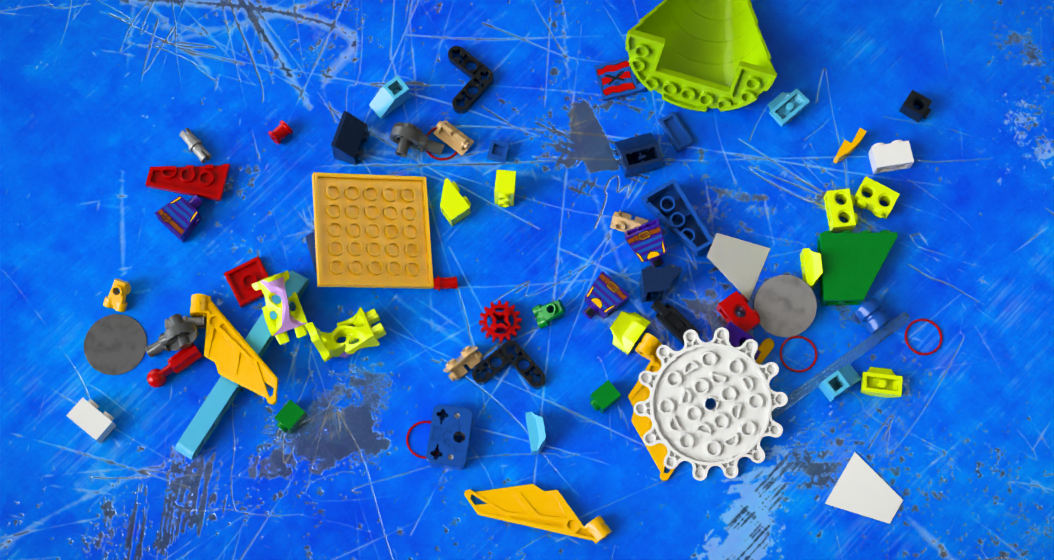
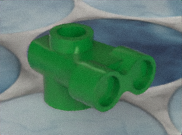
[532,299,566,329]

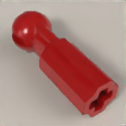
[147,343,203,388]

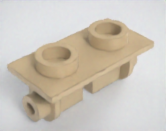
[433,120,474,156]
[610,210,648,232]
[443,345,483,381]

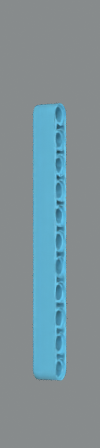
[175,270,309,460]

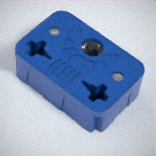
[426,405,473,471]

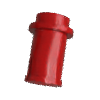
[433,276,457,291]

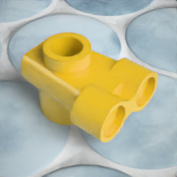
[103,278,131,312]

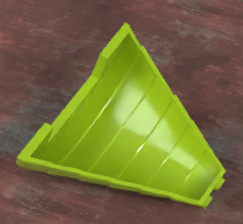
[625,0,777,112]

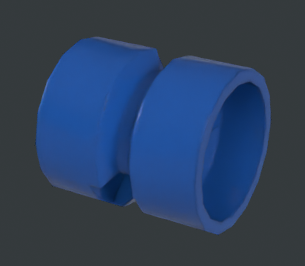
[855,298,892,335]

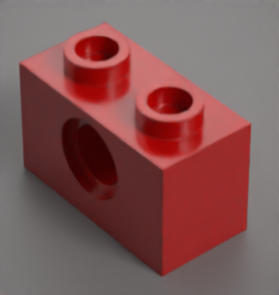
[716,291,761,333]

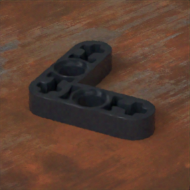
[448,46,494,114]
[472,341,546,389]

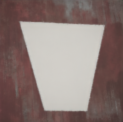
[707,233,771,301]
[825,452,903,524]

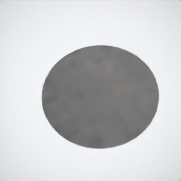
[754,275,817,337]
[84,314,147,375]

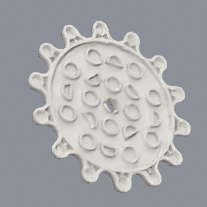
[634,327,788,481]

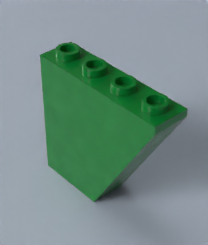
[817,230,897,306]

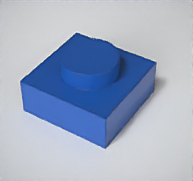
[487,139,510,163]

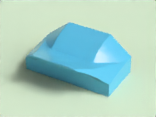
[768,88,810,127]
[525,412,546,455]

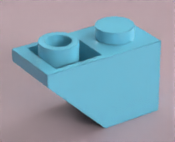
[369,75,410,119]
[818,364,862,402]

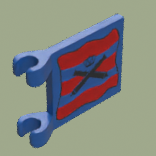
[594,57,649,101]

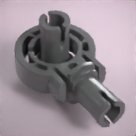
[389,122,444,157]
[146,314,199,358]

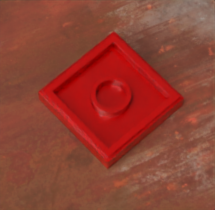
[223,256,269,308]

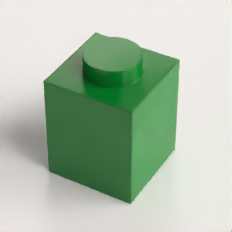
[589,380,621,414]
[274,400,307,434]

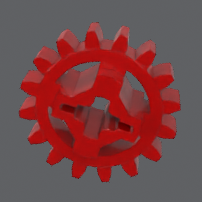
[479,300,522,344]

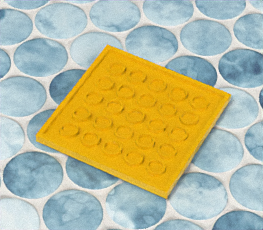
[312,172,434,289]

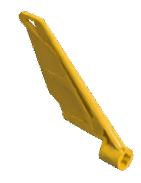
[190,294,278,405]
[628,333,675,481]
[464,484,612,544]

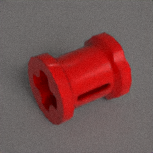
[268,120,293,145]

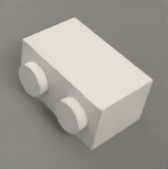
[868,140,914,174]
[66,397,116,444]

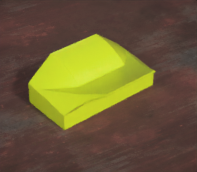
[800,248,823,289]
[610,311,651,355]
[861,367,903,398]

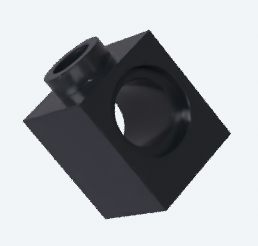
[899,90,932,123]

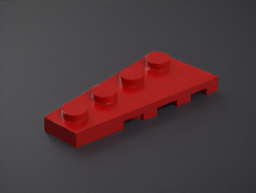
[145,164,231,202]

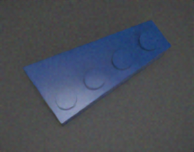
[641,178,713,257]

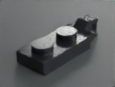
[651,299,700,346]

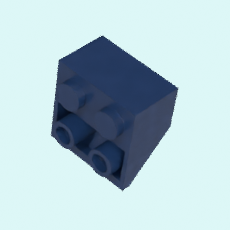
[614,133,663,178]
[639,265,682,303]

